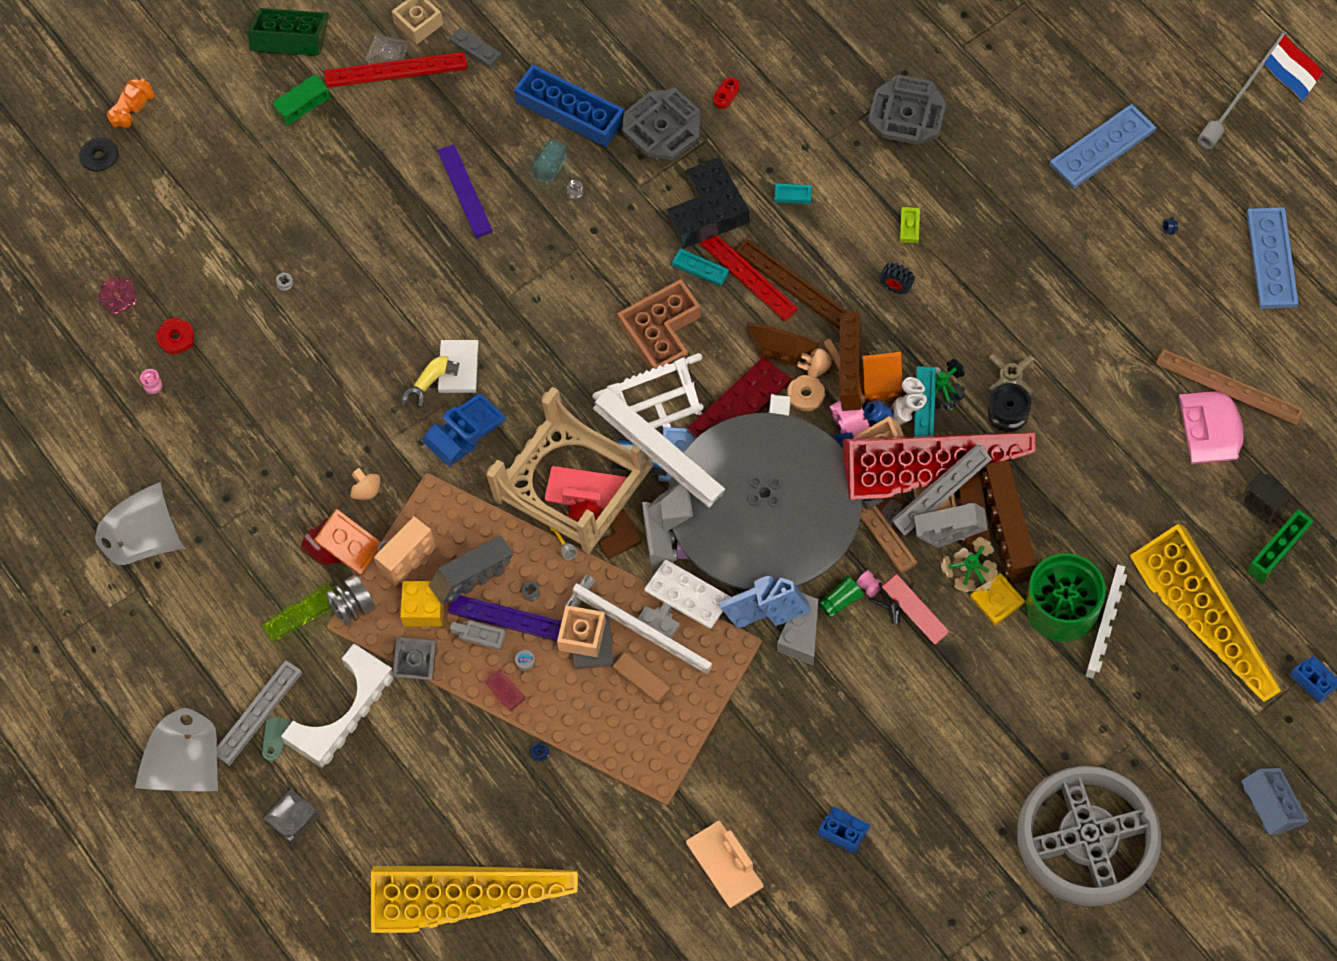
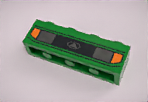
[1247,509,1314,584]

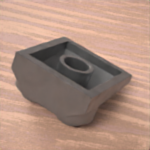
[393,637,437,680]
[263,789,320,844]

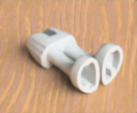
[891,377,927,425]

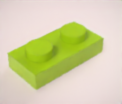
[900,207,920,243]

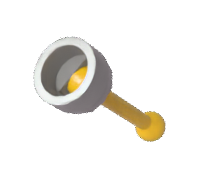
[550,527,578,560]

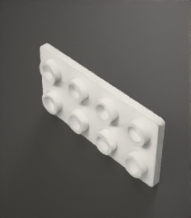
[645,560,731,629]

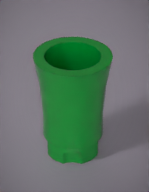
[819,575,864,618]

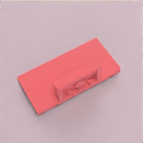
[545,466,626,509]

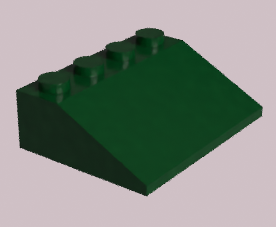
[248,8,329,56]

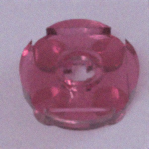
[98,277,137,314]

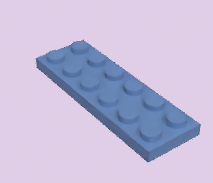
[1050,104,1156,189]
[1247,208,1298,309]

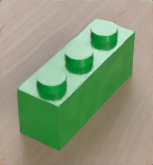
[272,74,330,126]

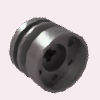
[326,574,376,626]

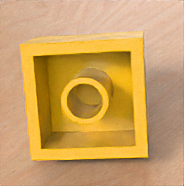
[400,581,444,627]

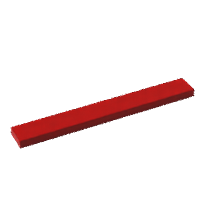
[324,52,467,88]
[698,235,798,322]

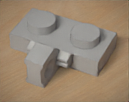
[638,603,680,639]

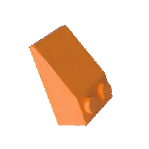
[861,352,902,403]

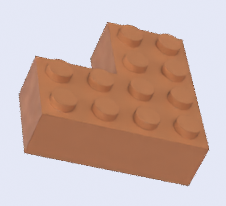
[617,279,701,380]

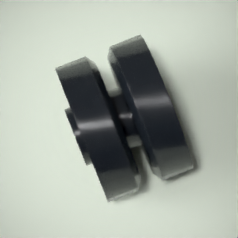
[987,383,1032,432]

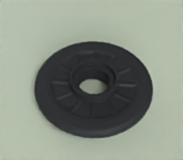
[79,137,118,171]

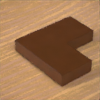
[599,510,642,560]

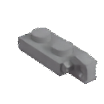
[450,620,506,651]

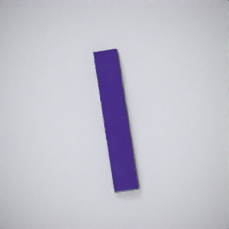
[438,144,493,239]
[448,595,562,641]

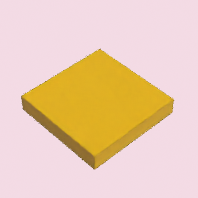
[970,573,1025,626]

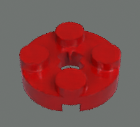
[156,318,195,355]

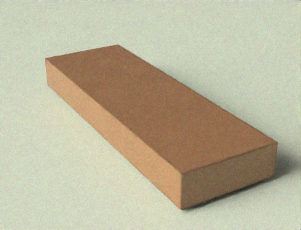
[612,652,671,704]

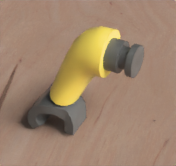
[401,356,460,408]

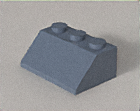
[1242,768,1309,835]

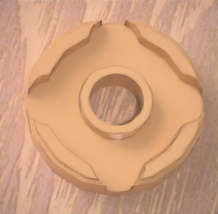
[788,375,825,411]

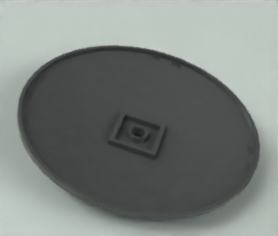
[669,413,862,590]

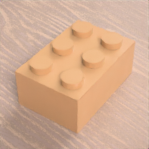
[374,516,435,587]

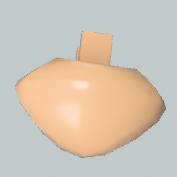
[797,348,832,378]
[350,468,380,500]

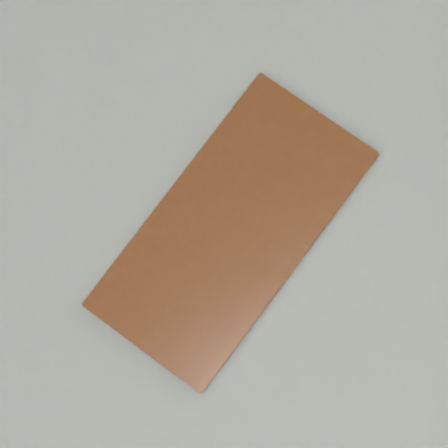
[327,473,762,805]

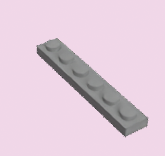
[891,444,992,536]
[217,660,302,766]

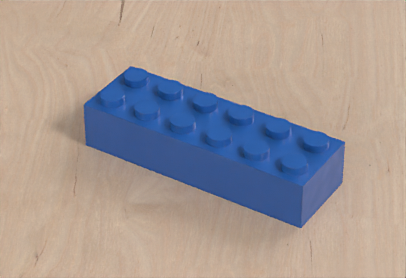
[514,64,624,147]

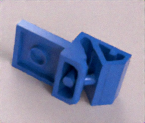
[423,393,506,467]

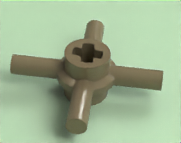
[988,353,1034,396]

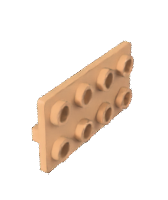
[686,821,763,908]

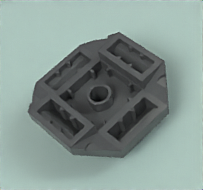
[868,75,947,145]
[622,88,700,161]

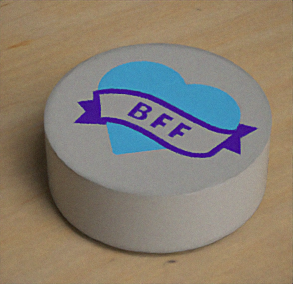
[515,650,535,671]

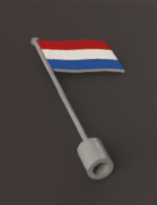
[1197,31,1323,149]

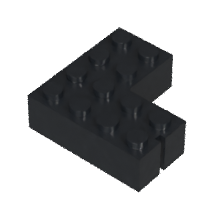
[667,157,750,249]

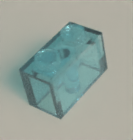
[533,139,567,184]

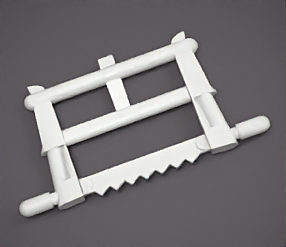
[592,353,704,428]

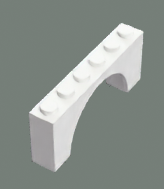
[281,644,394,768]

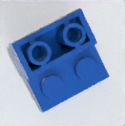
[1289,656,1337,704]
[817,807,870,854]

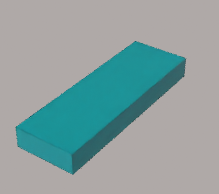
[672,248,729,287]

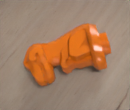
[107,78,155,128]

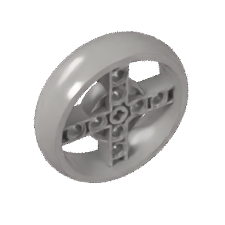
[1017,766,1161,906]

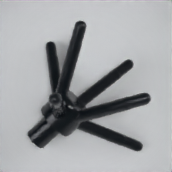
[868,582,922,624]

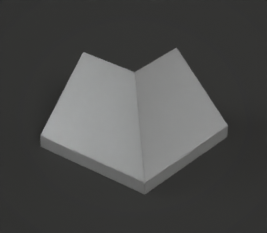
[647,484,693,532]

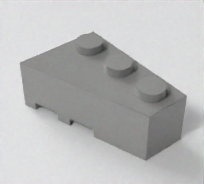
[914,503,988,548]
[777,593,818,666]

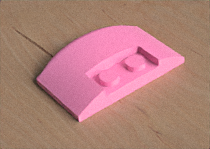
[1179,391,1243,464]

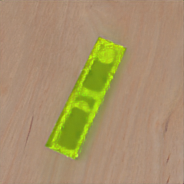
[262,583,337,642]

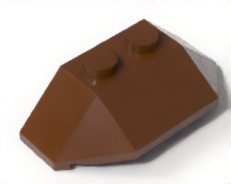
[747,322,819,366]

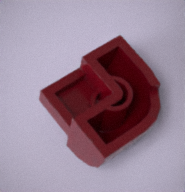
[301,518,341,565]

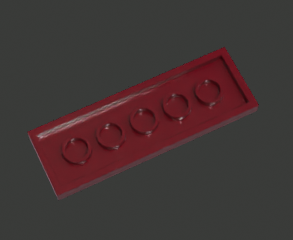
[687,357,791,439]

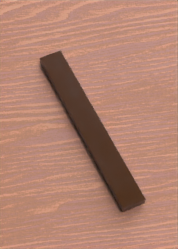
[735,238,849,330]

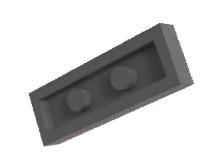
[449,27,502,69]

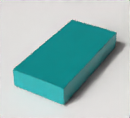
[774,183,812,204]

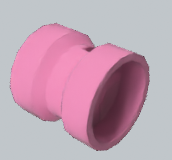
[140,369,162,394]
[856,570,883,598]

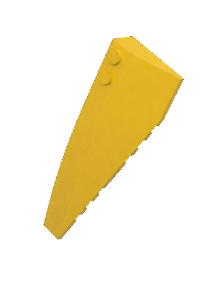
[1130,524,1282,702]
[371,866,578,933]

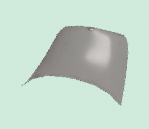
[95,482,186,565]
[135,708,219,791]

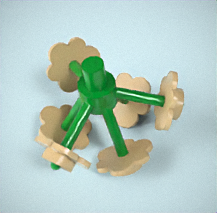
[941,537,998,593]

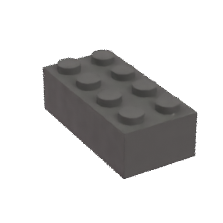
[429,535,514,604]

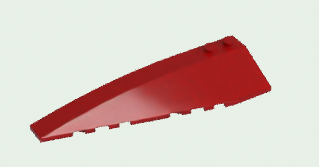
[843,432,1035,500]

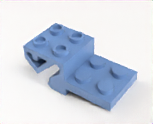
[720,576,811,628]

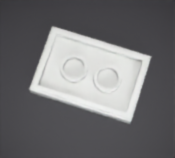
[438,340,479,393]

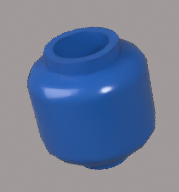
[864,400,892,425]

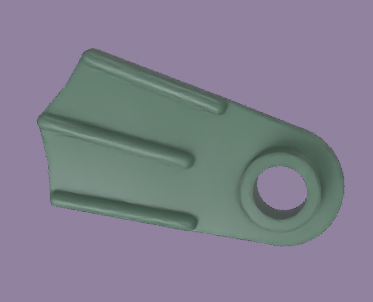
[262,716,291,761]

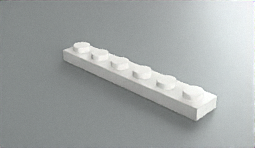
[1086,565,1127,678]

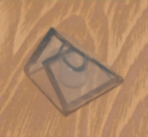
[364,33,409,64]

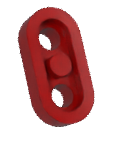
[713,77,740,109]

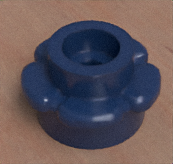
[1162,217,1178,235]
[530,742,550,762]

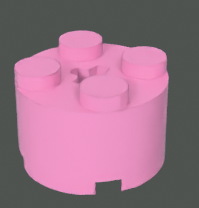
[830,401,869,439]

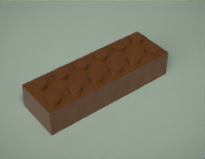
[981,460,1036,585]

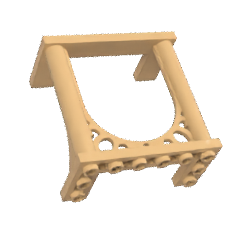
[486,387,653,554]

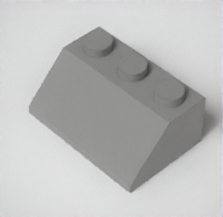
[642,502,677,571]

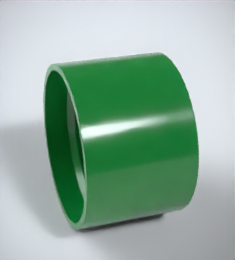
[1025,553,1106,642]

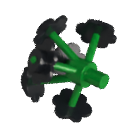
[912,358,965,410]

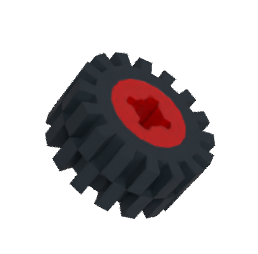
[879,262,915,295]

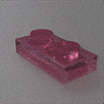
[485,669,525,711]

